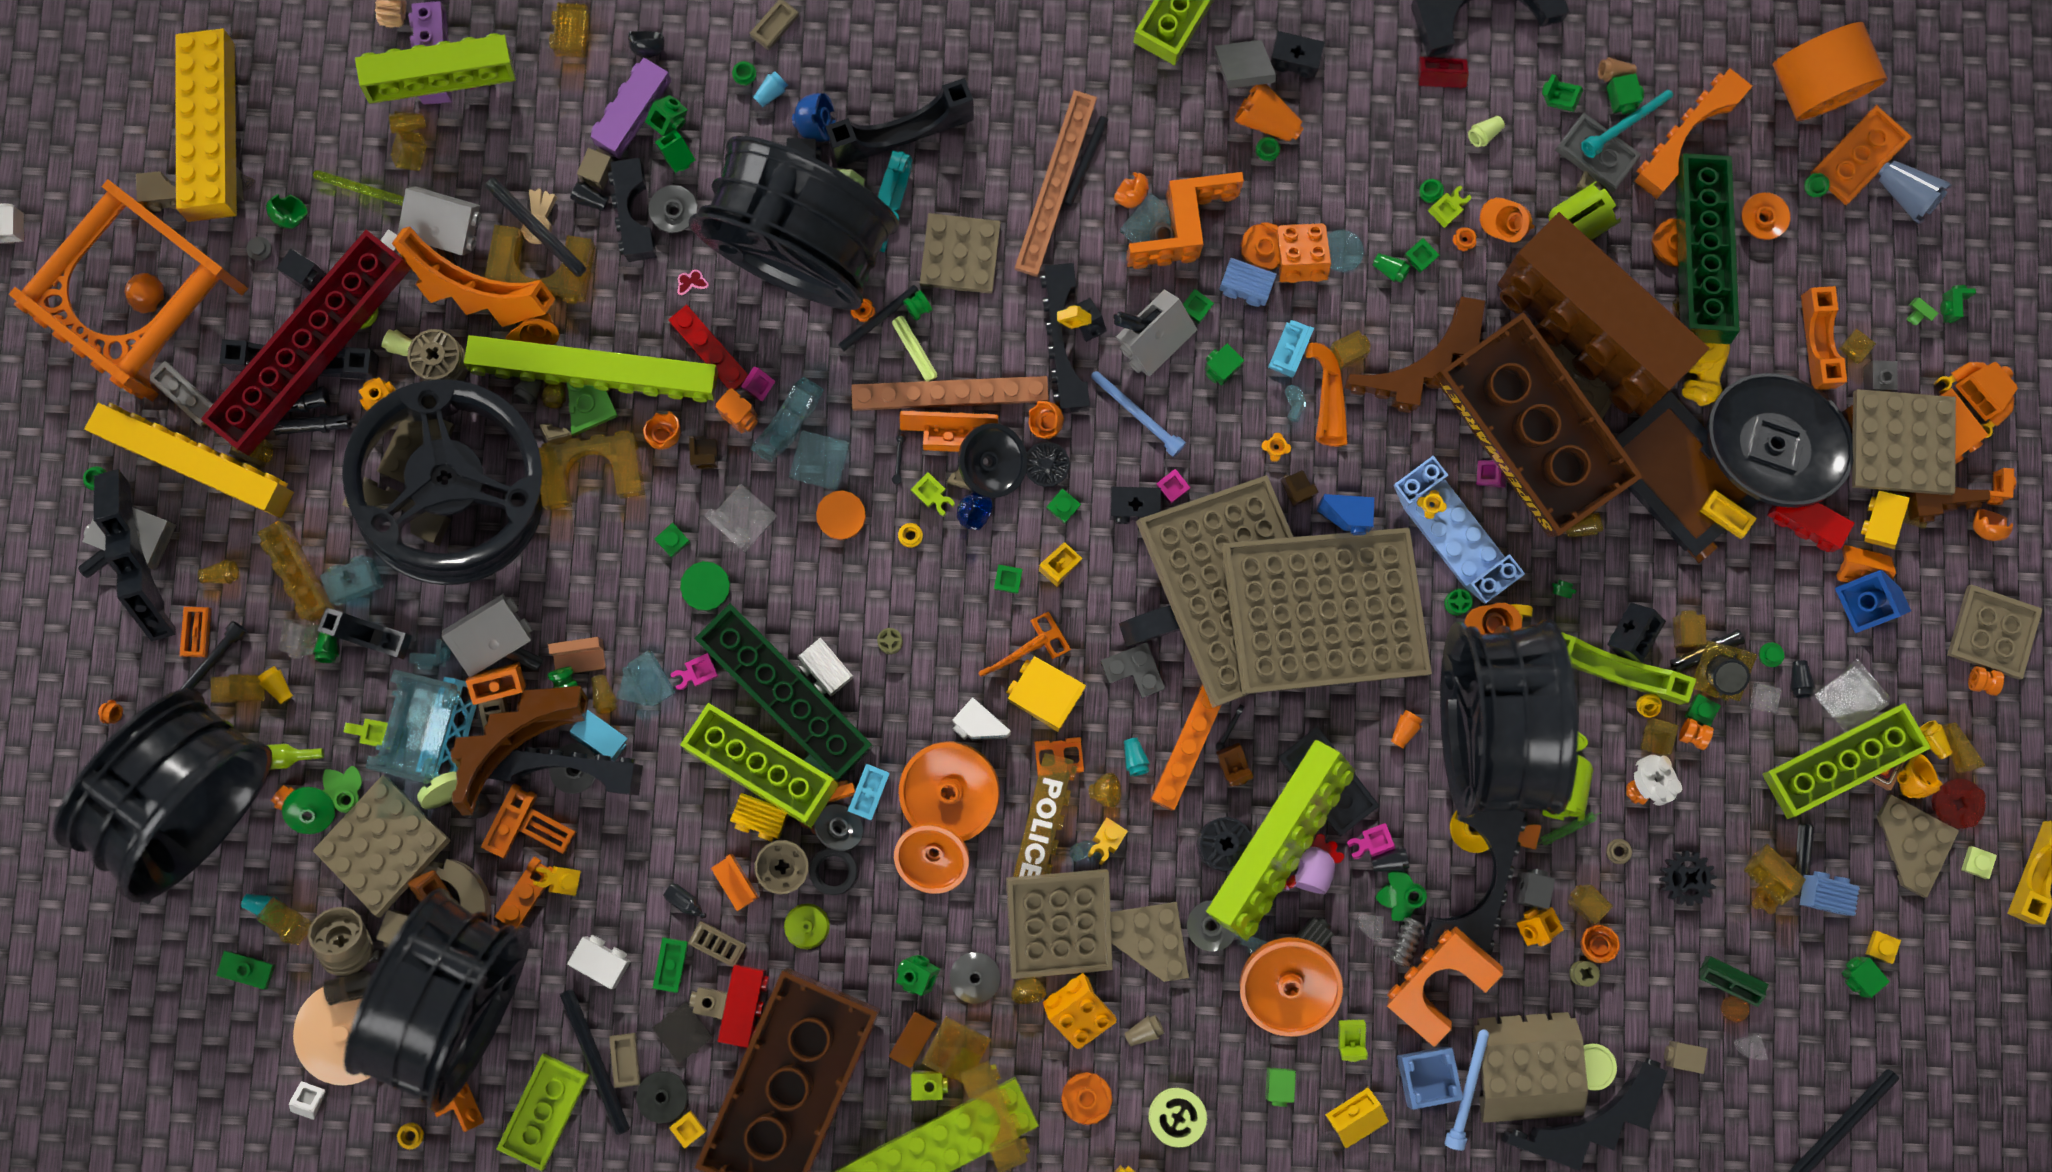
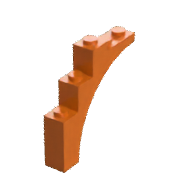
[392,226,555,327]

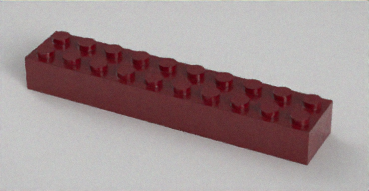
[201,229,412,456]

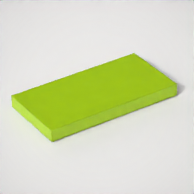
[496,1053,590,1171]

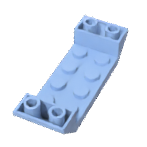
[1393,456,1525,604]

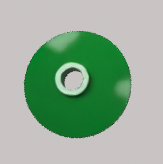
[282,787,335,834]

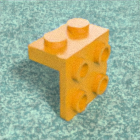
[1043,973,1117,1049]

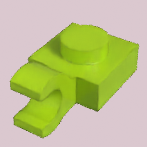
[343,718,392,748]

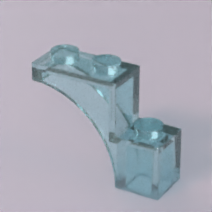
[751,377,824,462]

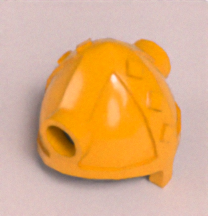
[1897,754,1942,799]

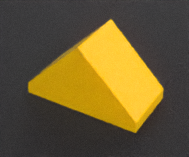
[1039,542,1083,587]

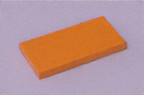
[1810,105,1912,205]

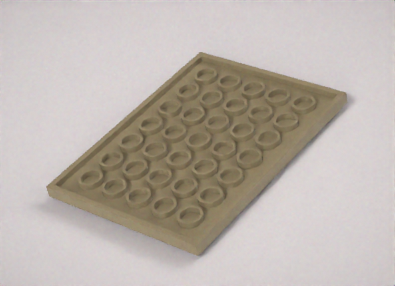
[1136,475,1293,708]
[1221,528,1432,695]

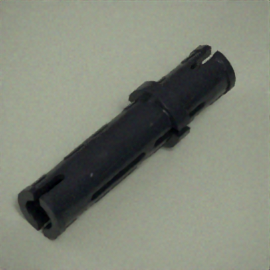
[273,413,352,435]
[1669,629,1745,673]

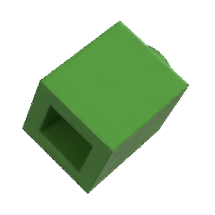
[1265,1067,1296,1107]

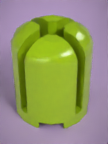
[1549,182,1621,240]
[1542,755,1593,821]

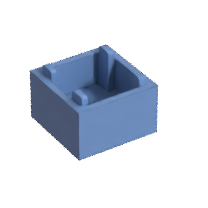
[1397,1046,1463,1109]

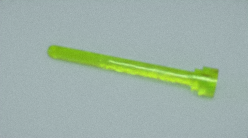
[313,170,404,206]

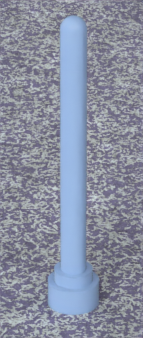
[1444,1029,1489,1150]

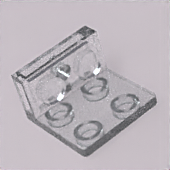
[704,485,777,553]
[1815,659,1890,732]

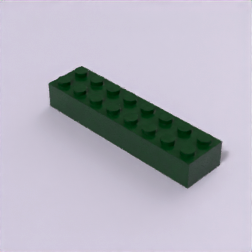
[1675,153,1740,345]
[694,603,874,782]

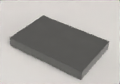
[1214,40,1276,89]
[1555,112,1642,192]

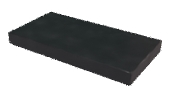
[1278,726,1380,837]

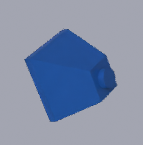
[1317,494,1374,535]
[1835,569,1911,633]

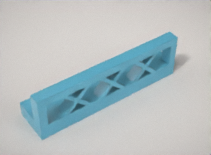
[417,677,477,778]

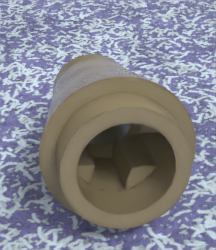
[1124,1015,1164,1047]

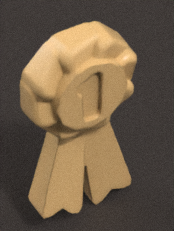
[521,189,557,244]

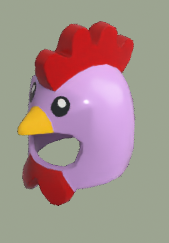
[1284,834,1344,894]

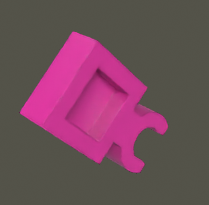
[671,653,719,690]
[1347,823,1395,859]

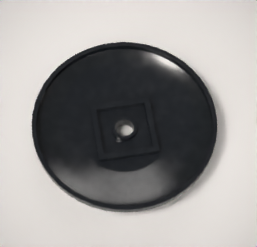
[1707,373,1854,508]

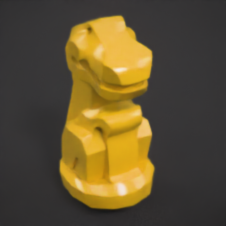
[1682,343,1730,406]

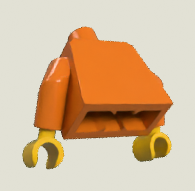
[1934,362,2018,438]

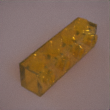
[257,520,335,622]

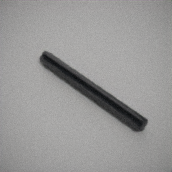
[485,177,586,277]
[560,989,630,1135]
[1788,1069,1899,1172]

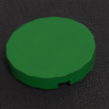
[680,561,731,611]

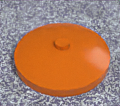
[899,741,1000,841]
[1240,938,1343,1037]

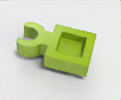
[1428,186,1471,228]
[911,472,955,517]

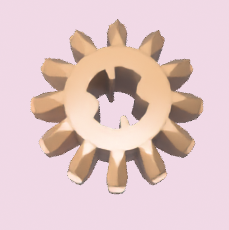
[375,0,407,28]

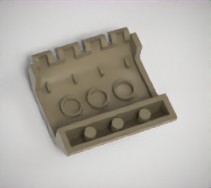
[1473,1012,1588,1123]

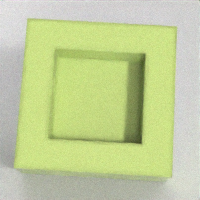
[1961,846,1997,879]

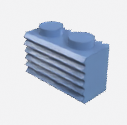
[1219,258,1277,307]
[1799,871,1860,916]

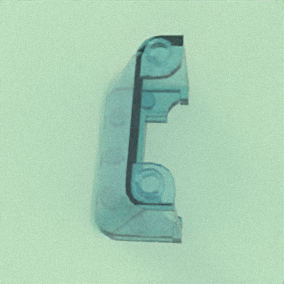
[365,669,460,784]

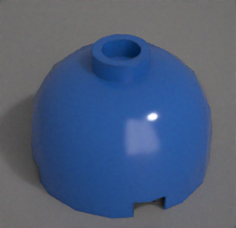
[792,93,836,143]

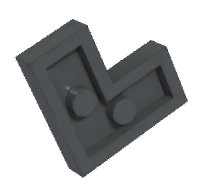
[1100,643,1165,699]

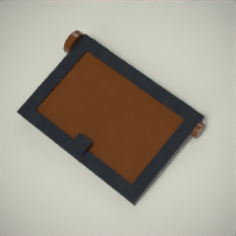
[1616,391,1759,563]

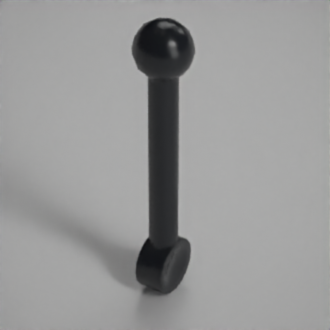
[892,434,906,485]
[1215,704,1245,751]

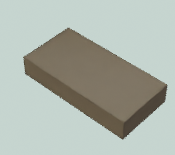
[750,0,799,51]
[609,1033,641,1088]

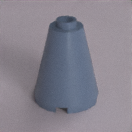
[1878,161,1952,224]

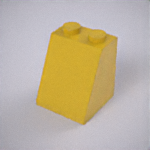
[1006,656,1086,732]

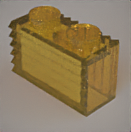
[549,2,590,58]
[1744,844,1806,905]

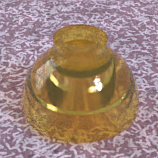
[1089,772,1121,808]
[1011,977,1047,1004]

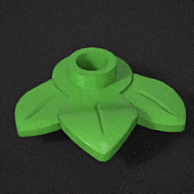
[323,766,362,813]

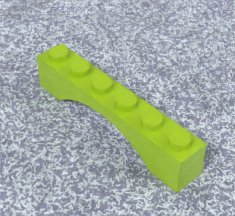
[1562,633,1696,705]

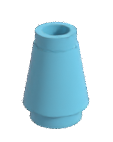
[753,71,788,107]

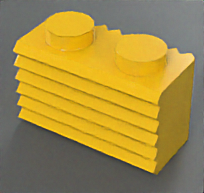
[730,793,789,842]

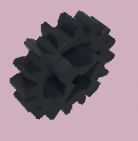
[1659,851,1717,906]

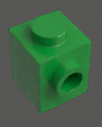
[1606,73,1644,115]
[655,129,696,173]
[1204,343,1245,386]
[1842,956,1890,998]

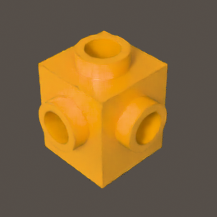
[358,377,396,411]
[1516,907,1564,947]

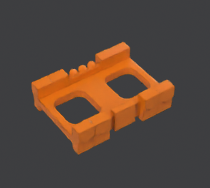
[1034,737,1084,777]

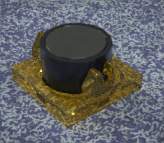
[1694,640,1757,701]

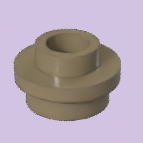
[1606,839,1632,864]

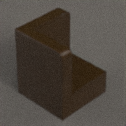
[689,436,718,470]
[1280,470,1319,507]

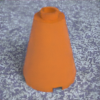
[1234,84,1304,142]

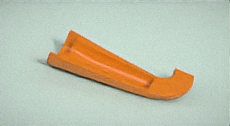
[1305,342,1347,447]

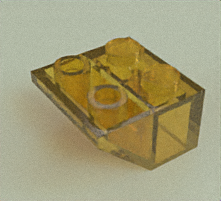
[922,1015,991,1085]

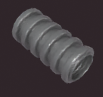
[1388,917,1425,967]

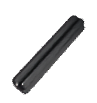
[1793,824,1814,898]

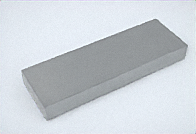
[150,361,213,428]

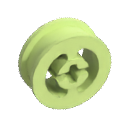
[1149,1088,1207,1147]

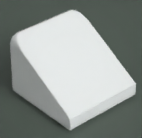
[289,1081,325,1120]

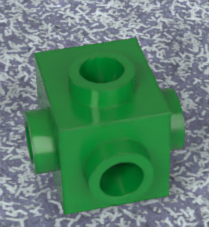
[645,95,688,136]
[896,955,940,996]

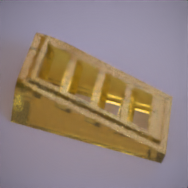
[1942,722,1985,773]

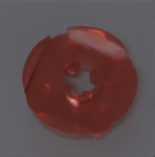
[1931,779,1986,829]

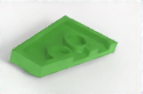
[567,383,618,436]

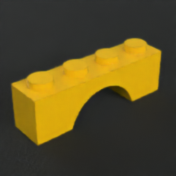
[2007,821,2052,925]

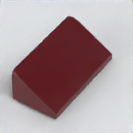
[1418,57,1469,88]

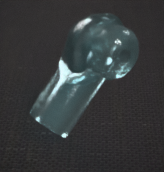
[1285,385,1306,423]
[1070,840,1102,861]

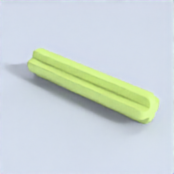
[892,316,937,381]

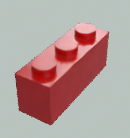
[1767,503,1855,552]
[718,964,769,1048]

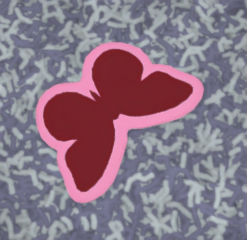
[677,270,709,295]

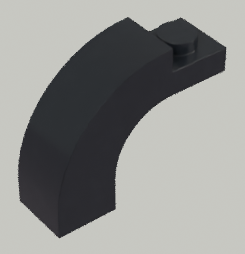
[1119,605,1180,647]
[317,607,413,659]

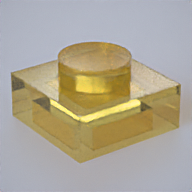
[1839,328,1876,364]

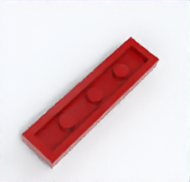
[668,304,748,391]

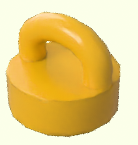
[1510,604,1533,622]

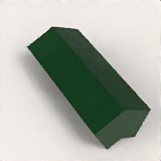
[1699,956,1769,1007]

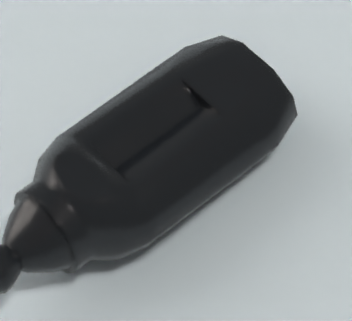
[663,883,707,919]

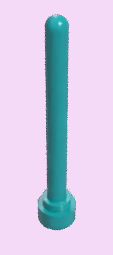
[1581,90,1673,158]

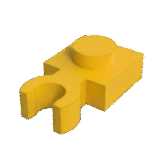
[1088,818,1128,865]
[533,866,581,896]

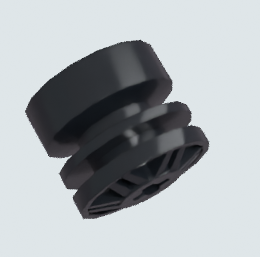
[1196,817,1252,871]

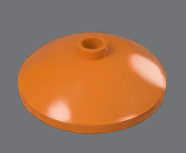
[894,823,970,894]

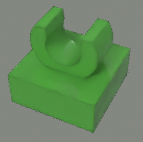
[1907,298,1938,326]

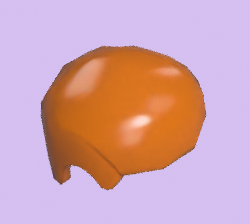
[1114,172,1149,208]
[124,273,164,313]
[1028,401,1064,439]
[643,411,681,449]
[1972,509,2013,541]
[1580,924,1620,964]

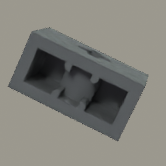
[1512,869,1555,909]

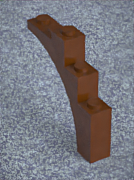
[1345,296,1485,413]
[1842,405,1991,524]
[451,686,588,816]

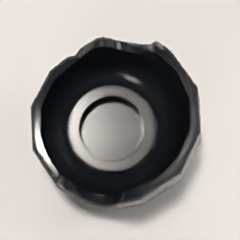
[628,31,665,59]

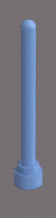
[1091,371,1186,457]

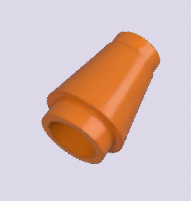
[1391,710,1423,749]

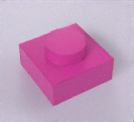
[741,367,775,401]
[1155,469,1191,504]

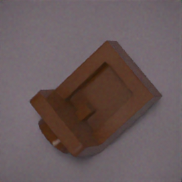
[1216,743,1254,787]

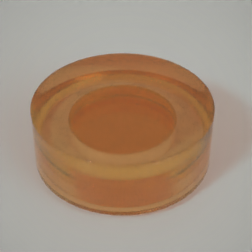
[1721,996,1749,1022]

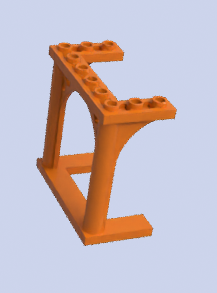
[8,179,248,402]

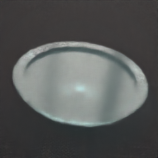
[1327,230,1364,272]

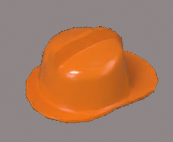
[1479,198,1535,243]
[506,313,560,345]
[1464,603,1522,634]

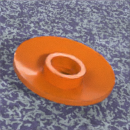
[1741,192,1790,240]

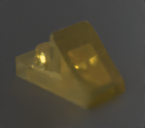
[211,674,265,703]
[256,897,312,945]

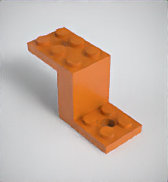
[1126,172,1244,269]

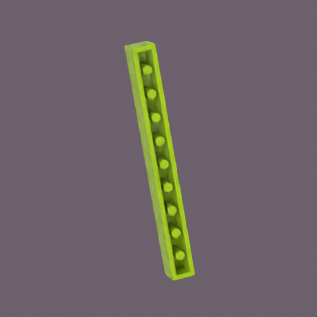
[464,335,718,402]

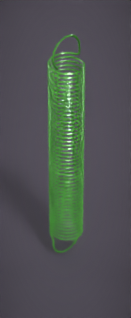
[1537,812,1602,846]

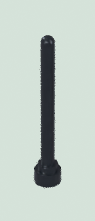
[179,620,248,690]

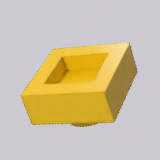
[1057,306,1091,329]
[1866,931,1901,964]
[669,1111,706,1148]

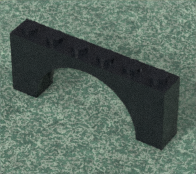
[1411,0,1569,57]
[826,78,974,168]
[1423,810,1527,955]

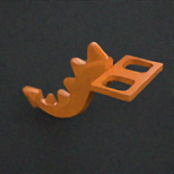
[978,612,1071,677]

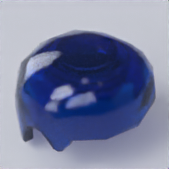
[956,492,992,530]

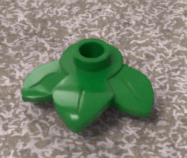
[1376,871,1427,921]

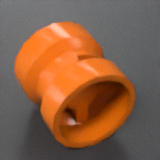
[1968,666,2004,696]
[1678,718,1714,750]

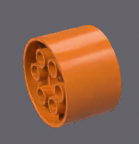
[1773,22,1888,121]

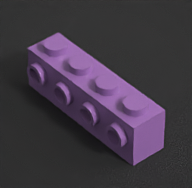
[409,1,452,104]
[590,57,672,159]

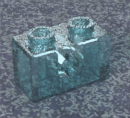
[320,555,384,606]

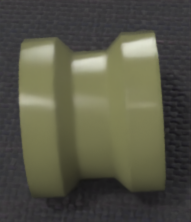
[877,628,903,655]
[1569,961,1600,987]

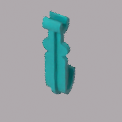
[878,151,912,253]

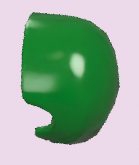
[266,194,308,229]

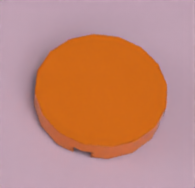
[1651,218,1678,267]
[1240,222,1281,271]
[816,490,866,540]
[1061,1072,1113,1125]

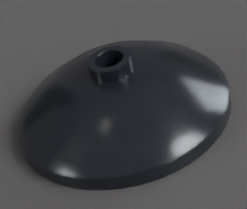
[958,423,1027,498]

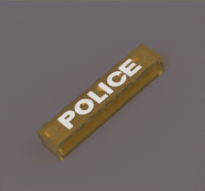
[1013,753,1077,877]

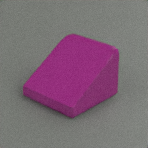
[1476,460,1506,487]

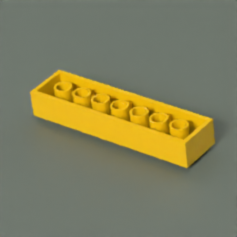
[176,28,237,222]
[84,402,294,519]

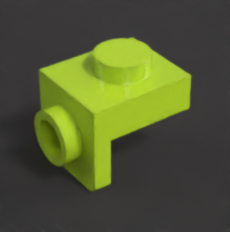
[1338,1019,1368,1062]

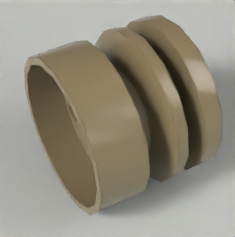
[407,329,468,381]
[755,840,809,894]
[308,907,374,976]

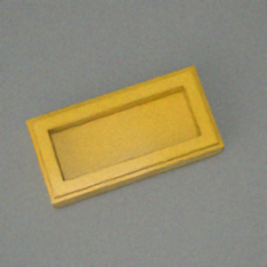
[1700,490,1757,539]

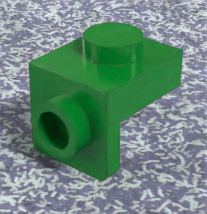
[1542,74,1583,112]
[1940,285,1976,323]

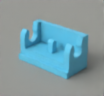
[1268,320,1314,378]
[570,710,628,761]
[848,764,890,820]

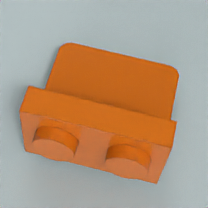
[1277,223,1331,283]

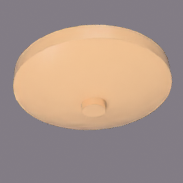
[293,981,371,1085]

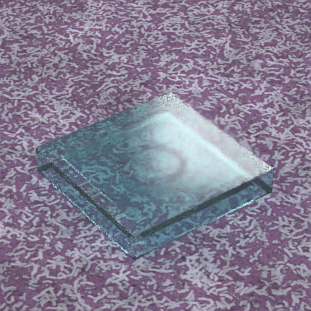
[789,430,850,491]

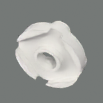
[1634,755,1682,806]

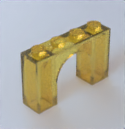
[484,225,596,304]
[538,430,645,511]

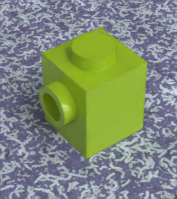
[911,1071,948,1101]

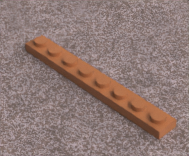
[1015,90,1097,277]
[852,376,1048,411]

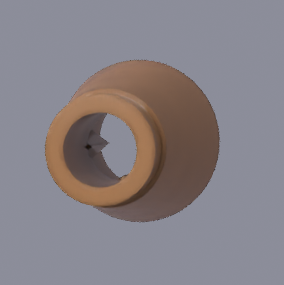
[1598,58,1636,82]

